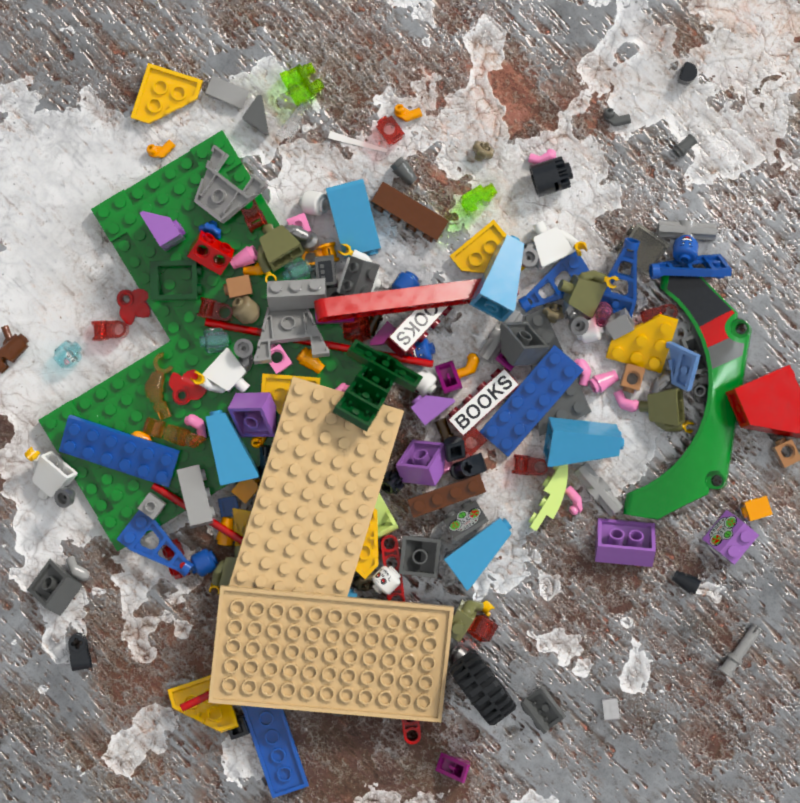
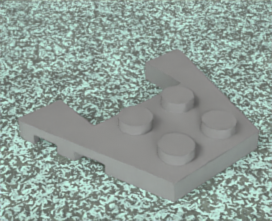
[194,145,269,224]
[254,307,330,365]

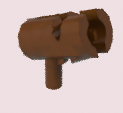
[0,325,29,373]

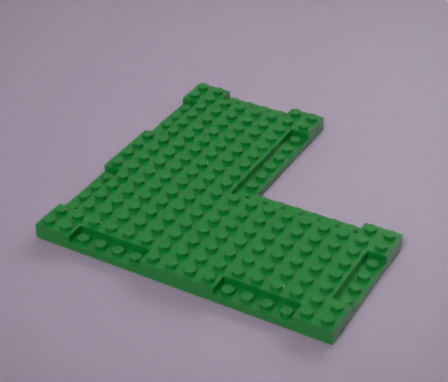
[38,130,365,552]

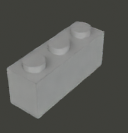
[267,278,327,311]
[177,465,216,529]

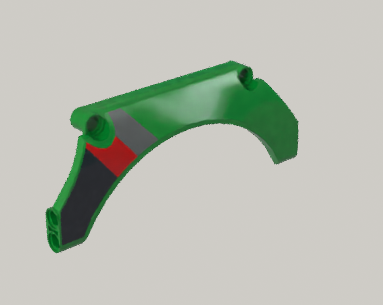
[623,275,752,520]

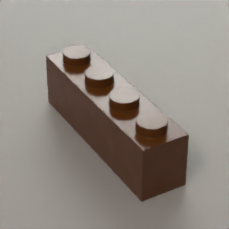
[371,182,449,243]
[407,474,486,518]

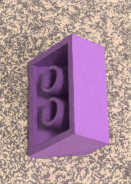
[140,211,186,252]
[595,518,656,567]

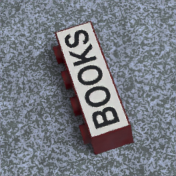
[384,306,453,358]
[448,368,520,437]

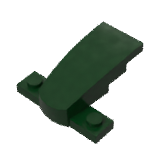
[333,339,423,432]

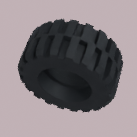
[449,650,517,726]

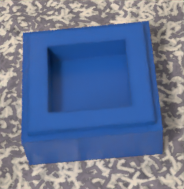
[218,495,239,518]

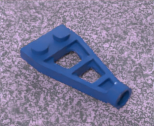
[597,237,640,318]
[518,251,590,313]
[649,254,732,279]
[116,510,194,577]

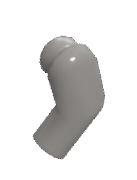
[66,556,89,581]

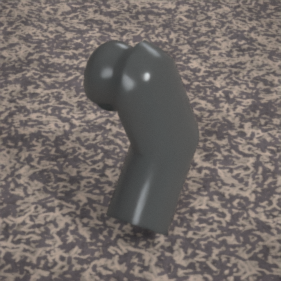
[603,108,631,126]

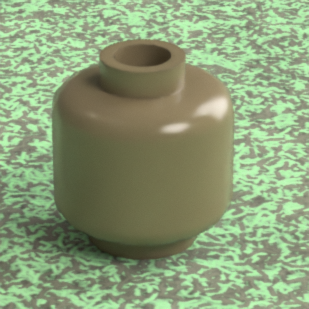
[231,296,260,324]

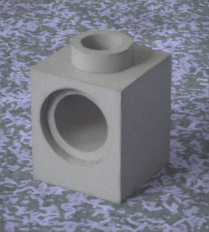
[603,308,635,340]
[138,492,167,520]

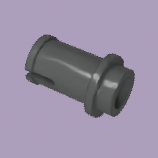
[672,134,697,158]

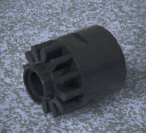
[529,156,573,197]

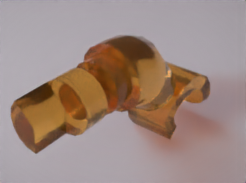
[145,352,173,421]
[143,417,206,448]

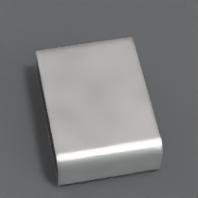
[602,697,620,721]

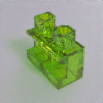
[279,63,324,108]
[459,183,498,217]

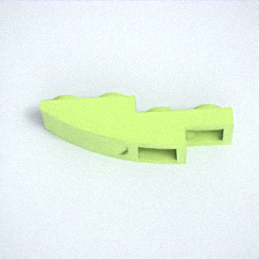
[528,464,568,531]

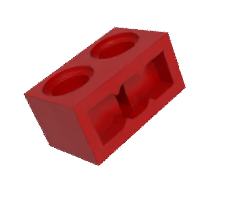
[187,231,235,276]

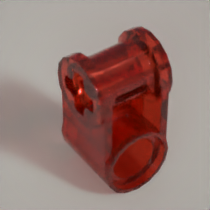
[241,199,268,233]
[196,297,234,322]
[640,303,678,323]
[91,320,129,341]
[511,454,549,476]

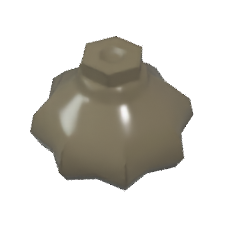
[473,141,495,162]
[543,303,564,324]
[354,574,374,591]

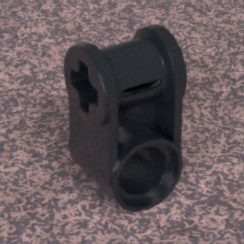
[450,453,488,480]
[68,633,92,671]

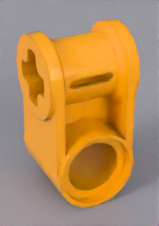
[302,242,340,267]

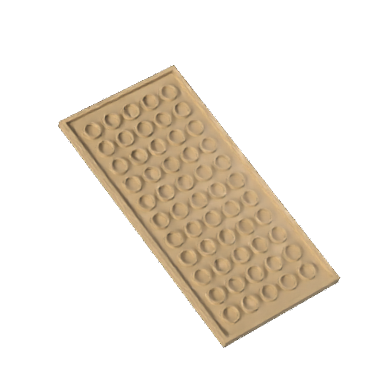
[228,376,404,596]
[208,585,454,723]

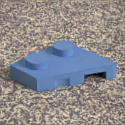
[666,341,701,391]

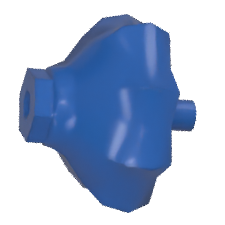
[199,220,221,240]

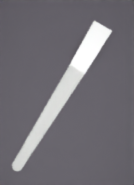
[328,131,388,152]

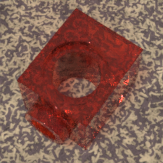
[376,115,405,147]
[343,317,371,343]
[462,427,487,456]
[467,615,499,642]

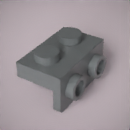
[340,256,380,295]
[520,685,566,734]

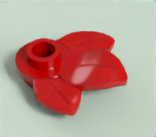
[117,289,150,325]
[169,369,207,405]

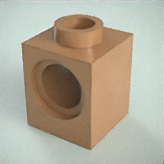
[223,274,254,299]
[619,363,646,394]
[771,437,800,468]

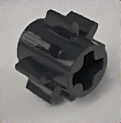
[381,470,405,494]

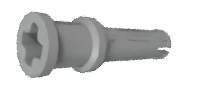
[717,623,763,679]

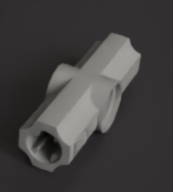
[657,220,717,241]
[478,310,523,364]
[573,462,623,517]

